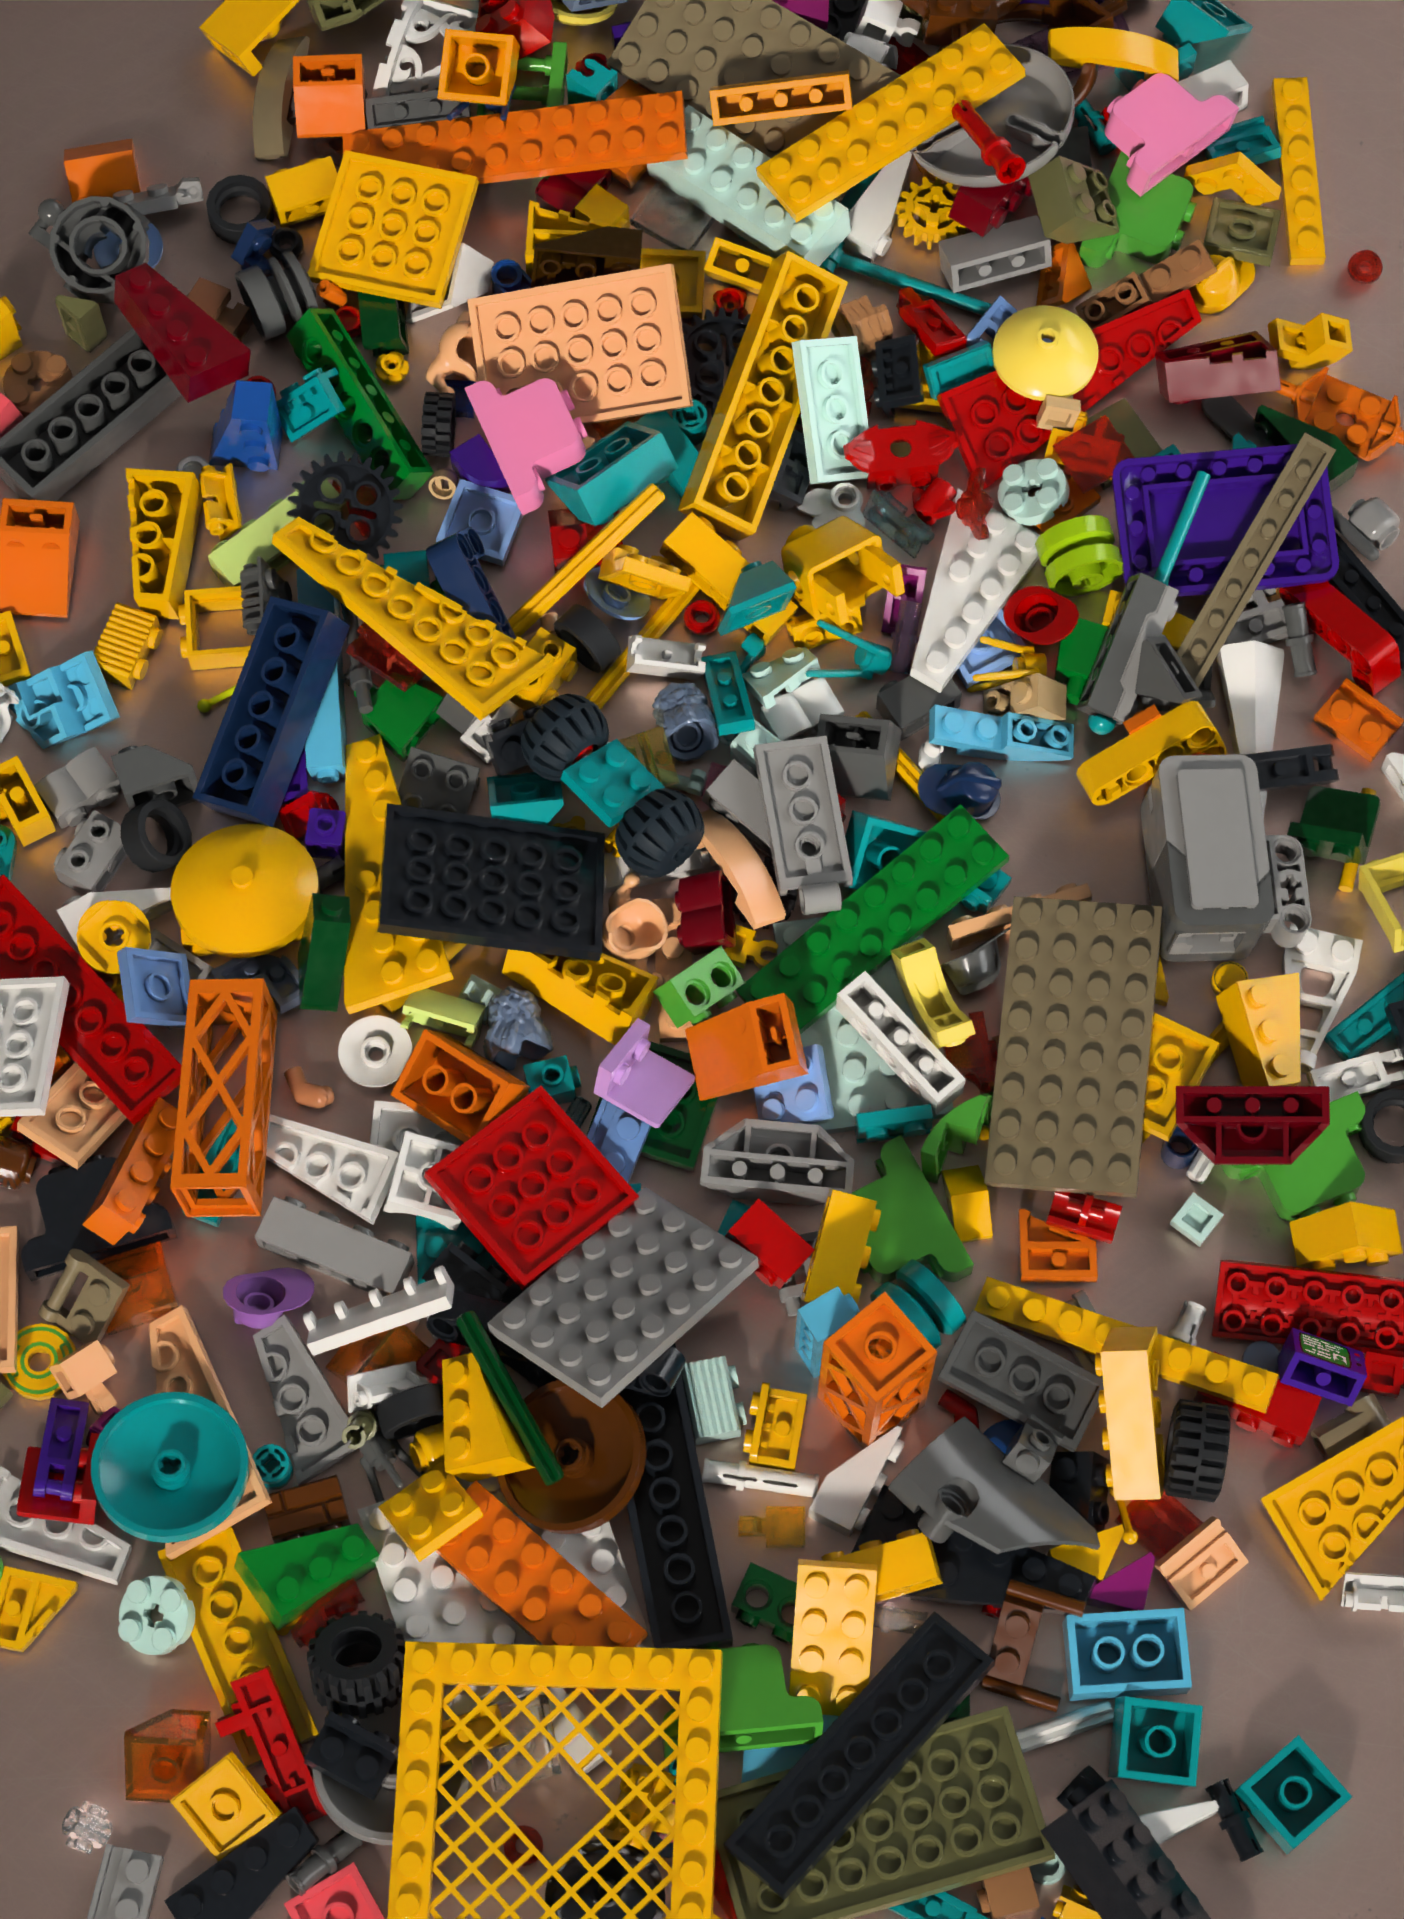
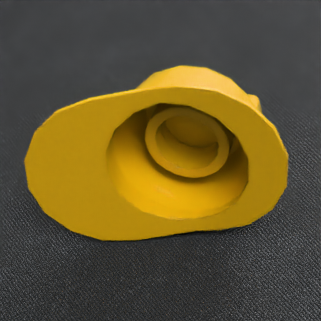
[1189,254,1255,314]

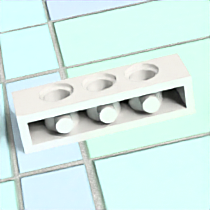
[836,971,966,1116]

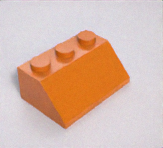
[390,1029,530,1142]

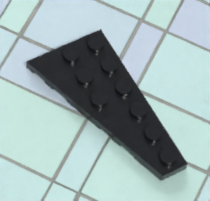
[851,1485,1097,1615]

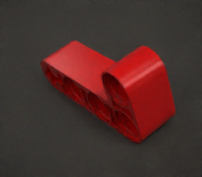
[1279,581,1401,697]

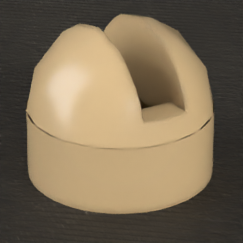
[428,468,458,500]

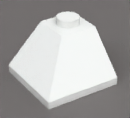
[405,243,494,324]

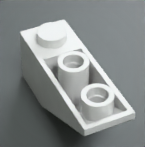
[808,1426,905,1538]

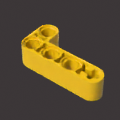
[1076,701,1227,806]

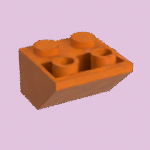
[293,54,366,138]

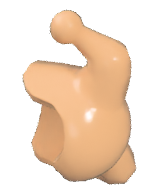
[426,311,478,393]
[602,872,668,988]

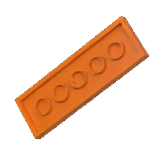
[436,1480,648,1694]

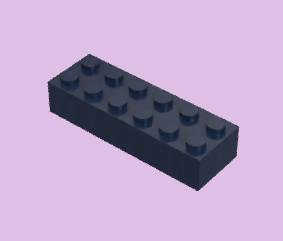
[192,596,350,827]

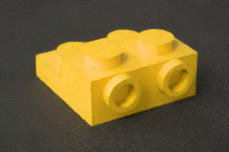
[598,544,691,600]

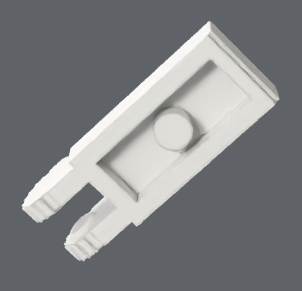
[1306,1049,1404,1102]

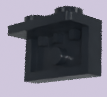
[1049,1451,1110,1533]

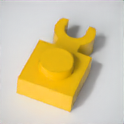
[709,924,778,969]

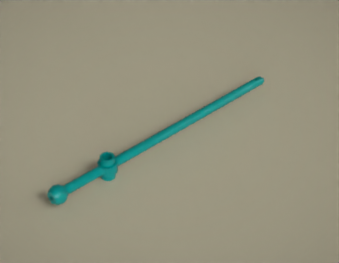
[736,233,992,316]

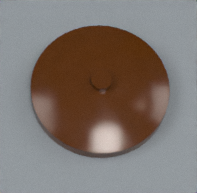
[497,1380,646,1534]

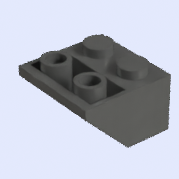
[817,714,902,801]

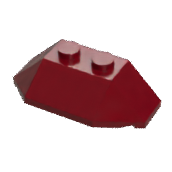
[1176,1086,1330,1165]

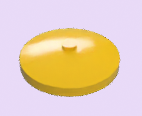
[170,824,320,958]

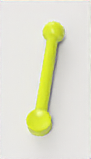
[197,685,236,713]

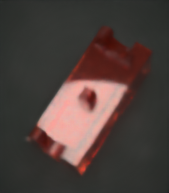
[346,622,425,692]

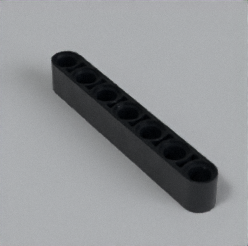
[426,1290,686,1397]

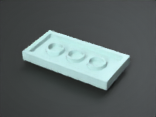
[791,336,869,484]

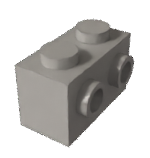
[54,810,128,895]

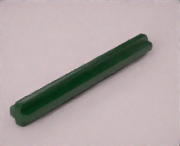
[456,1310,564,1486]

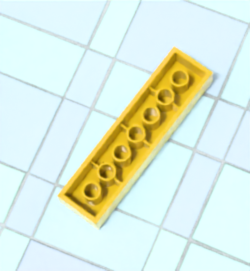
[677,251,848,541]

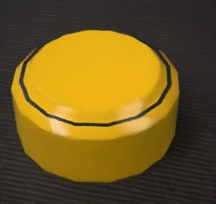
[1210,961,1249,995]

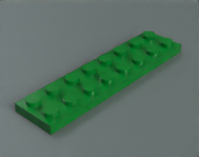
[736,804,1009,1034]

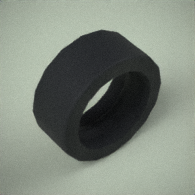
[206,175,274,244]
[554,604,621,673]
[121,799,192,873]
[1358,1088,1404,1164]
[375,1383,444,1440]

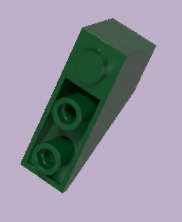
[1254,405,1359,493]

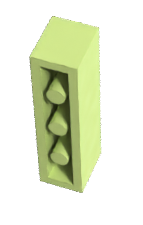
[208,480,349,587]

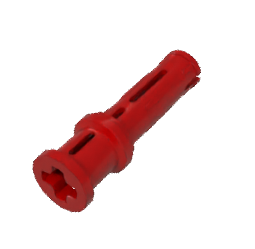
[951,100,1026,184]

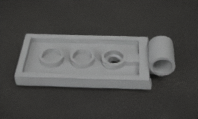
[753,735,853,915]

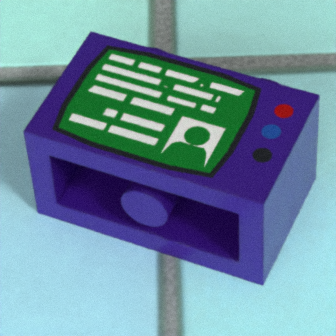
[1277,1328,1367,1407]

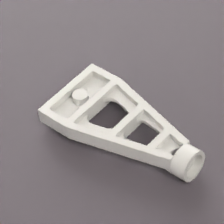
[1282,924,1363,1074]

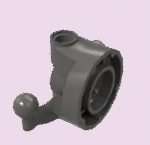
[28,196,151,304]

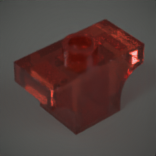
[943,1011,998,1094]

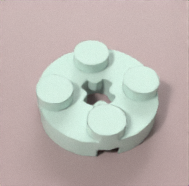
[997,458,1070,526]
[118,1576,195,1655]

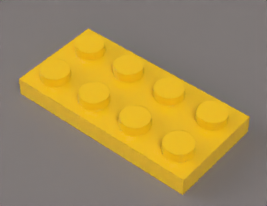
[789,1559,877,1716]

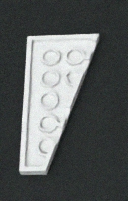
[910,489,1040,693]

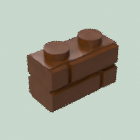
[264,1474,351,1544]

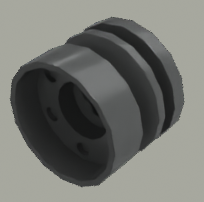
[235,249,318,341]

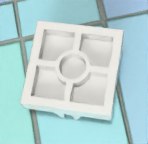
[383,1131,461,1231]

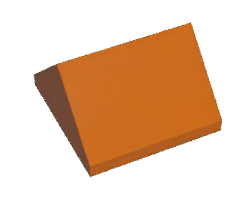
[64,138,141,203]

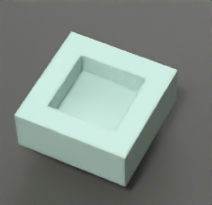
[1170,1192,1224,1247]

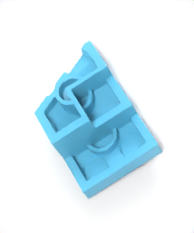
[8,650,120,749]

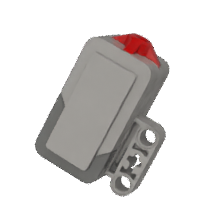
[1140,752,1312,962]

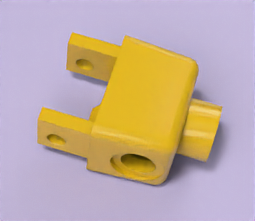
[781,516,905,626]

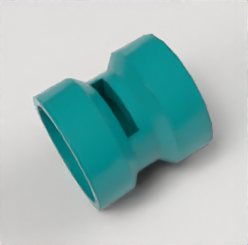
[672,399,707,446]
[253,1444,293,1490]

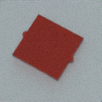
[1052,415,1135,494]

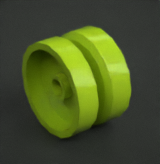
[1035,515,1123,597]

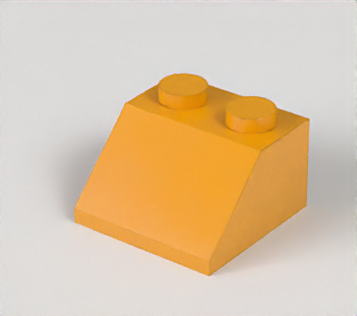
[437,29,520,106]

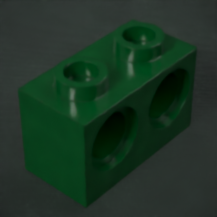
[731,1562,797,1645]

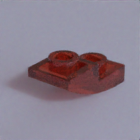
[291,1578,365,1648]

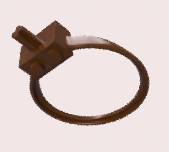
[900,0,1023,46]
[935,0,1128,108]

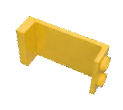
[199,0,300,77]

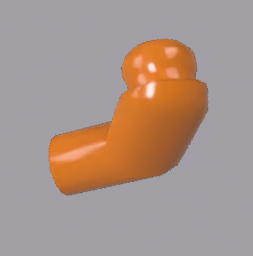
[316,280,348,308]

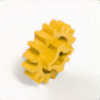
[897,177,967,250]

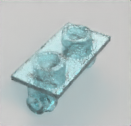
[862,490,935,559]

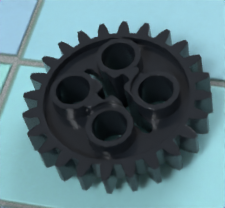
[682,307,751,417]
[286,451,403,559]

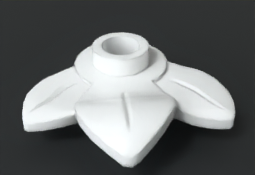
[797,483,865,528]

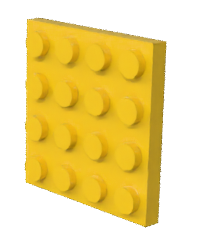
[307,150,479,309]

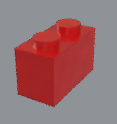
[725,1198,815,1290]

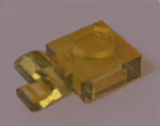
[738,1506,805,1548]

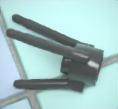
[359,1430,425,1503]

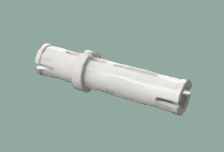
[702,1458,820,1499]

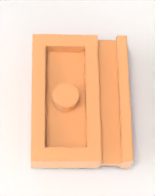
[1154,1516,1249,1611]

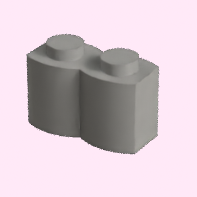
[34,747,122,829]

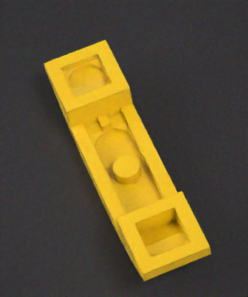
[1048,27,1179,82]

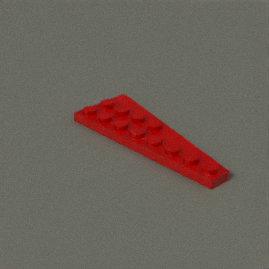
[936,289,1202,492]

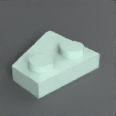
[742,647,821,709]

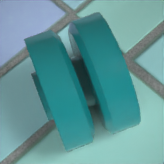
[870,1259,966,1349]

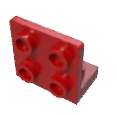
[16,1433,100,1525]

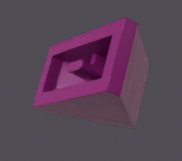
[881,564,927,637]
[1087,1552,1155,1612]

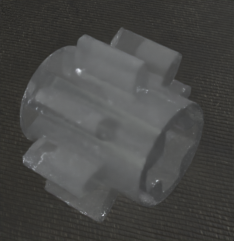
[62,1801,112,1854]

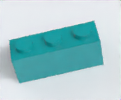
[545,421,679,526]

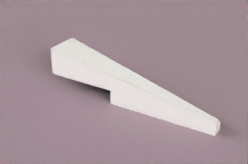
[1216,640,1285,819]

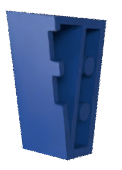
[209,380,283,472]

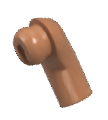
[284,1066,335,1109]

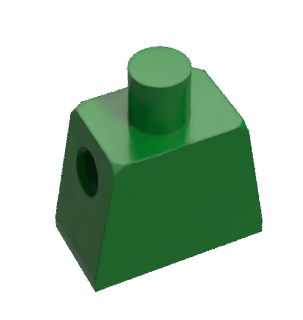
[1054,617,1109,705]
[354,674,443,762]

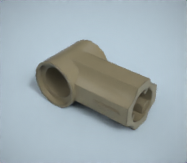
[1310,1393,1392,1460]

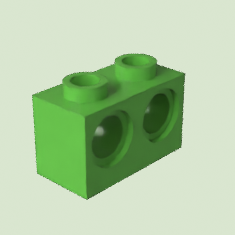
[653,946,745,1029]

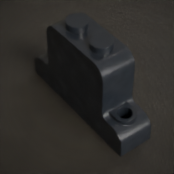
[21,1155,178,1282]

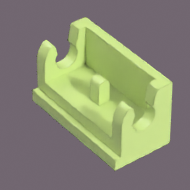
[400,988,486,1048]

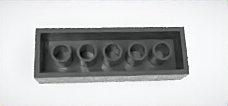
[0,328,182,501]

